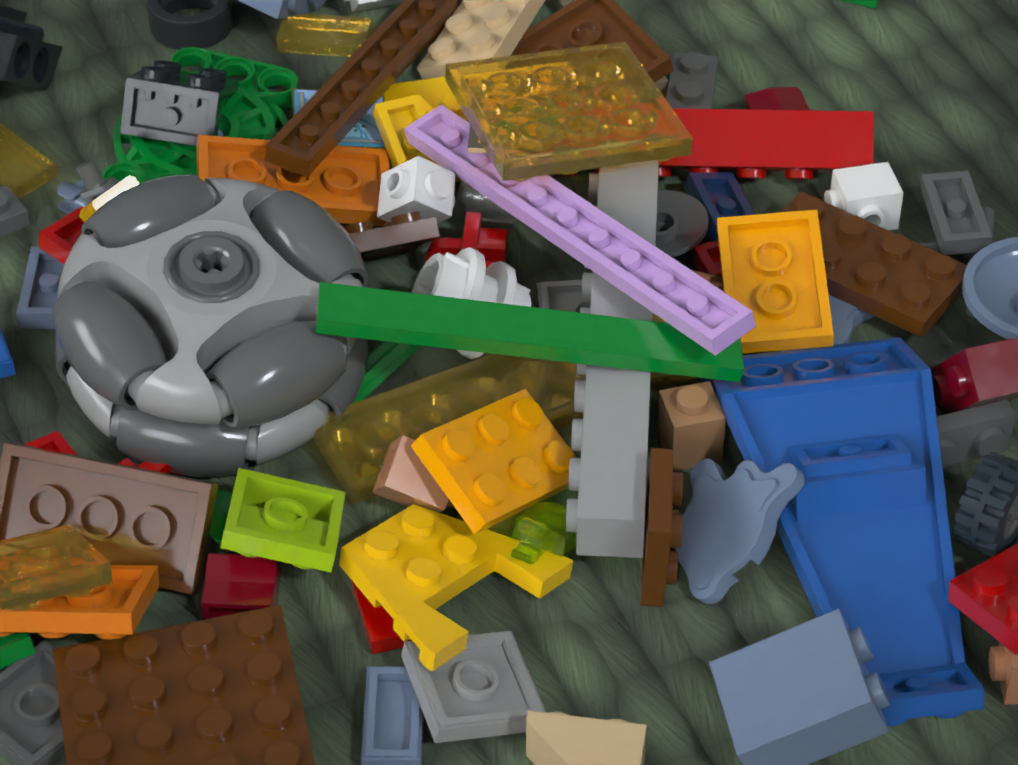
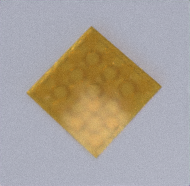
[445,41,693,181]

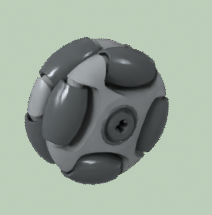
[51,174,369,477]

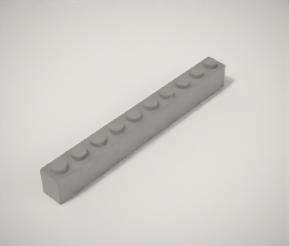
[566,154,659,558]

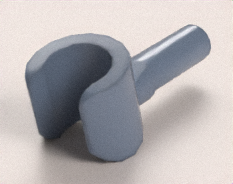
[58,169,102,214]

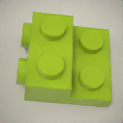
[220,468,346,573]

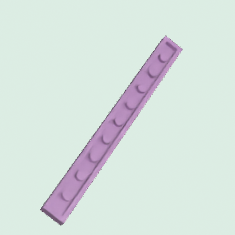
[404,104,756,356]

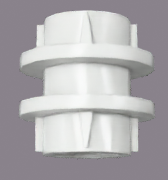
[411,247,531,359]

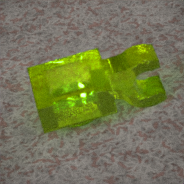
[511,502,577,565]

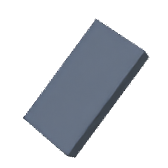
[361,666,424,765]

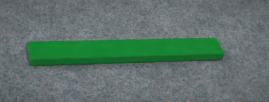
[315,282,744,382]

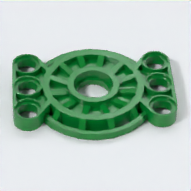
[102,47,298,184]

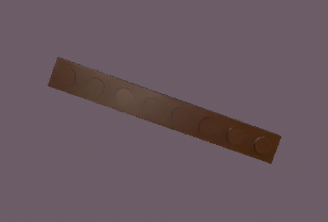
[264,0,462,177]

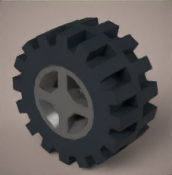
[953,452,1018,557]

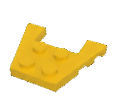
[339,504,574,672]

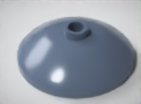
[962,237,1018,340]

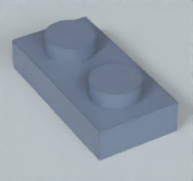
[16,246,64,329]

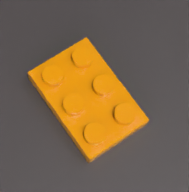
[717,210,834,354]
[411,389,576,535]

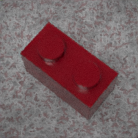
[931,337,1018,415]

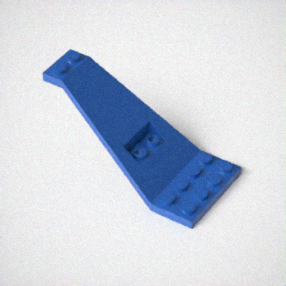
[700,337,984,726]

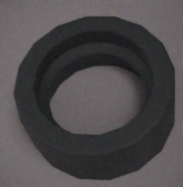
[147,0,233,50]

